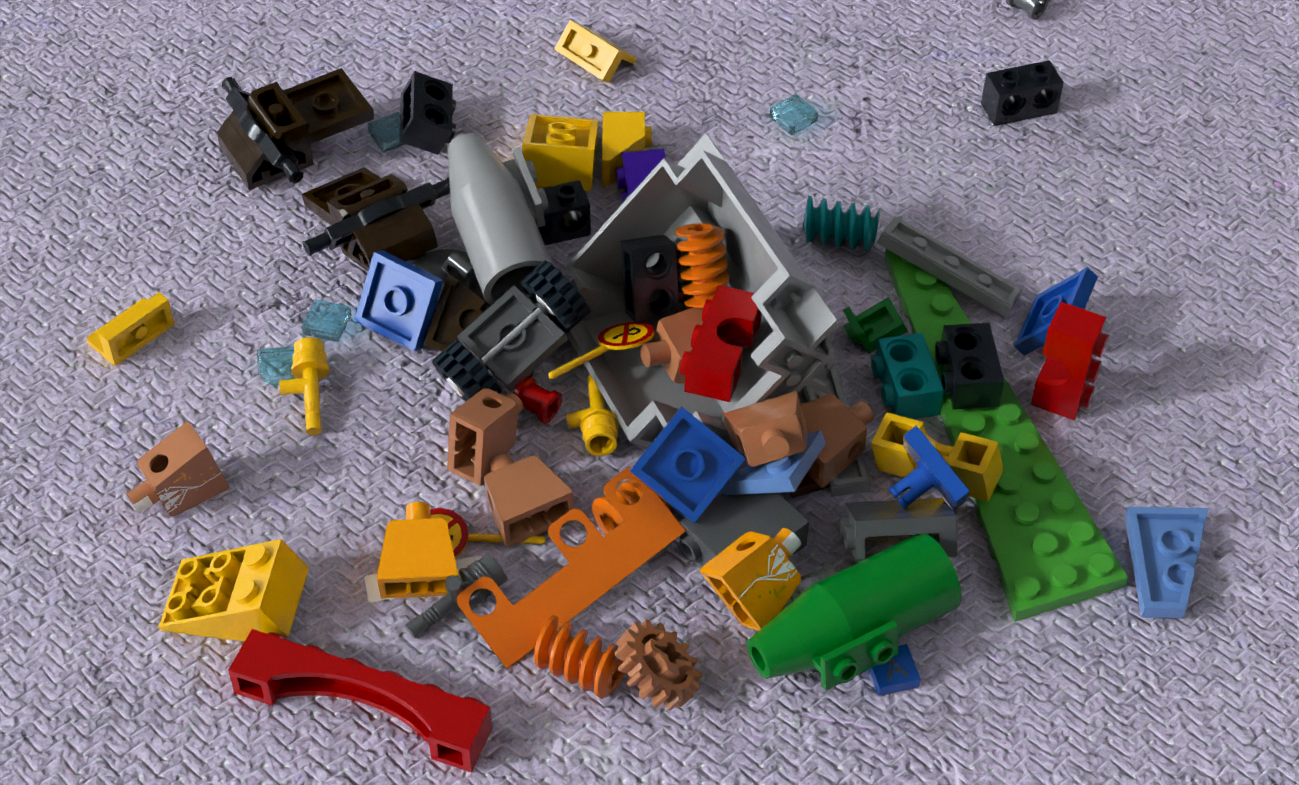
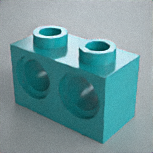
[871,333,944,419]

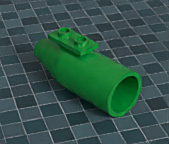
[747,534,962,691]

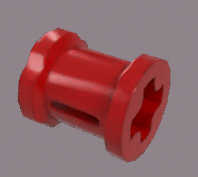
[513,376,562,424]

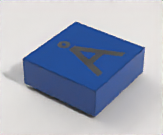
[869,644,921,696]

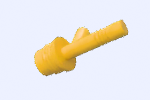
[279,337,330,435]
[566,374,619,456]

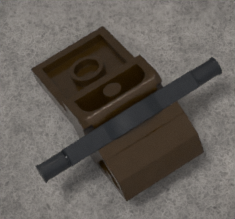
[217,68,374,190]
[301,167,450,271]

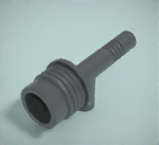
[405,554,507,638]

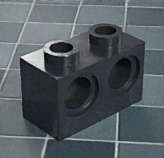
[981,60,1064,126]
[399,71,456,155]
[535,180,591,246]
[621,234,684,323]
[935,323,1004,410]

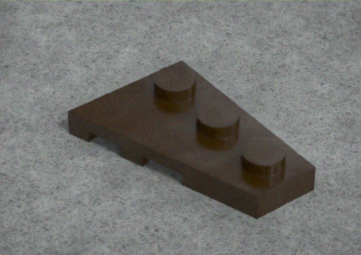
[423,273,534,377]

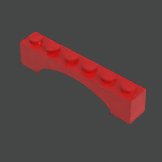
[228,629,492,773]

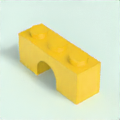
[871,412,1004,502]

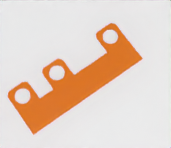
[457,467,685,669]

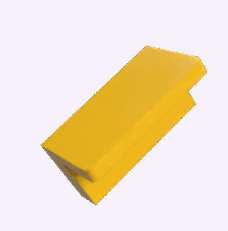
[554,20,637,83]
[87,292,175,366]

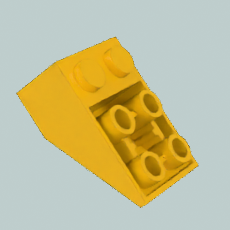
[158,539,309,642]

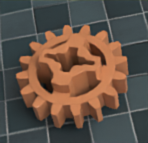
[615,619,702,710]

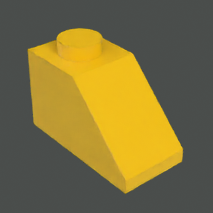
[602,112,652,186]

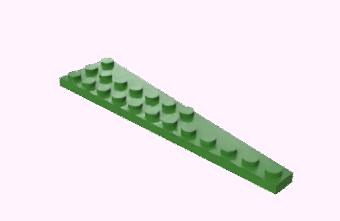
[884,248,1128,622]

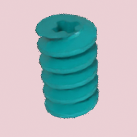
[803,196,881,252]

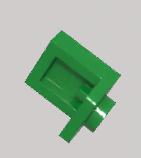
[843,297,908,354]

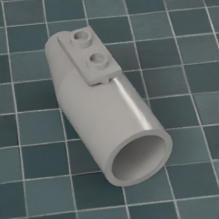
[448,133,553,305]

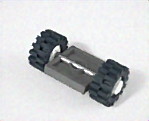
[432,260,591,402]

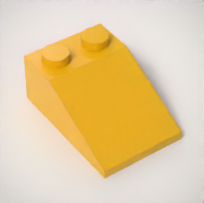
[522,114,599,191]

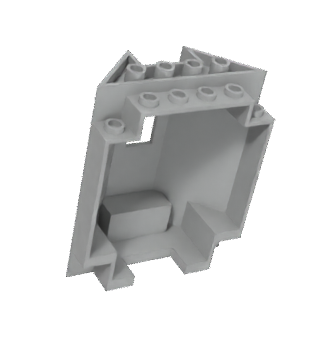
[566,133,837,448]

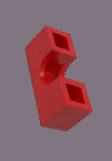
[679,285,762,402]
[1031,302,1109,420]

